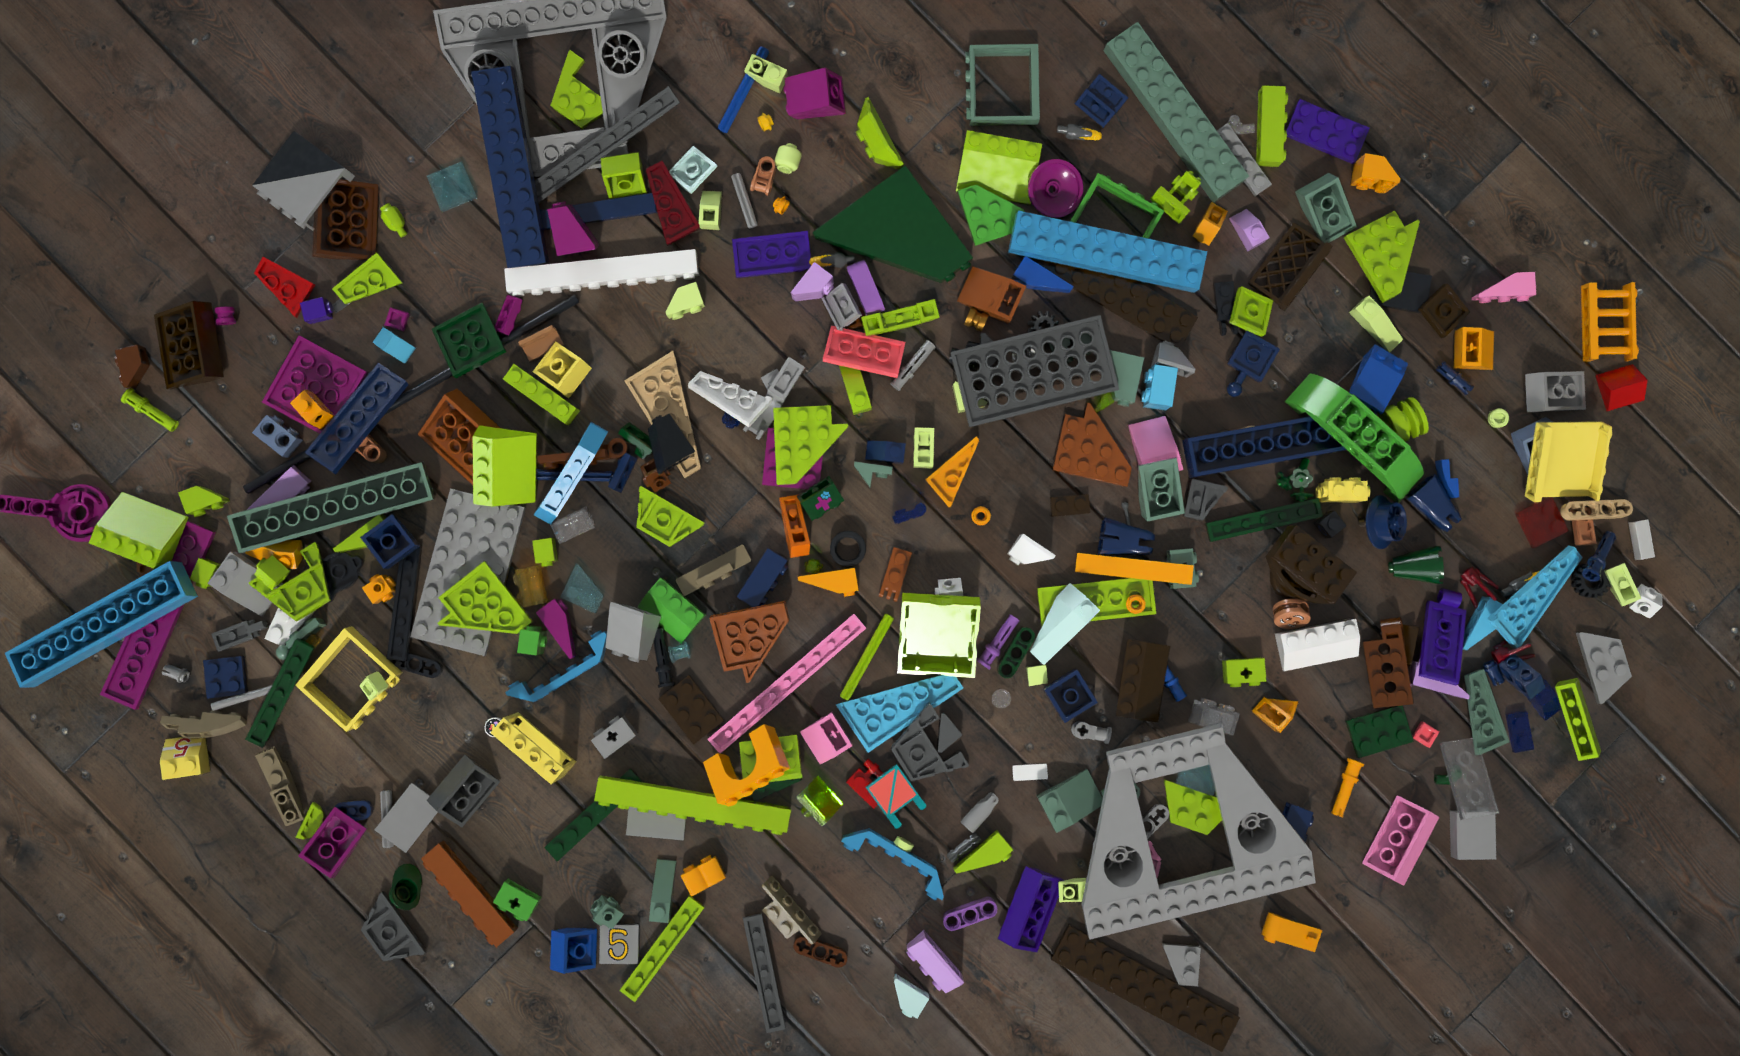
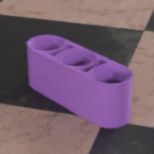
[847,260,885,316]
[943,897,998,931]

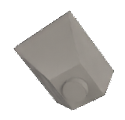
[1151,341,1195,378]

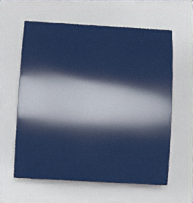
[1074,74,1129,128]

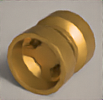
[964,307,989,332]

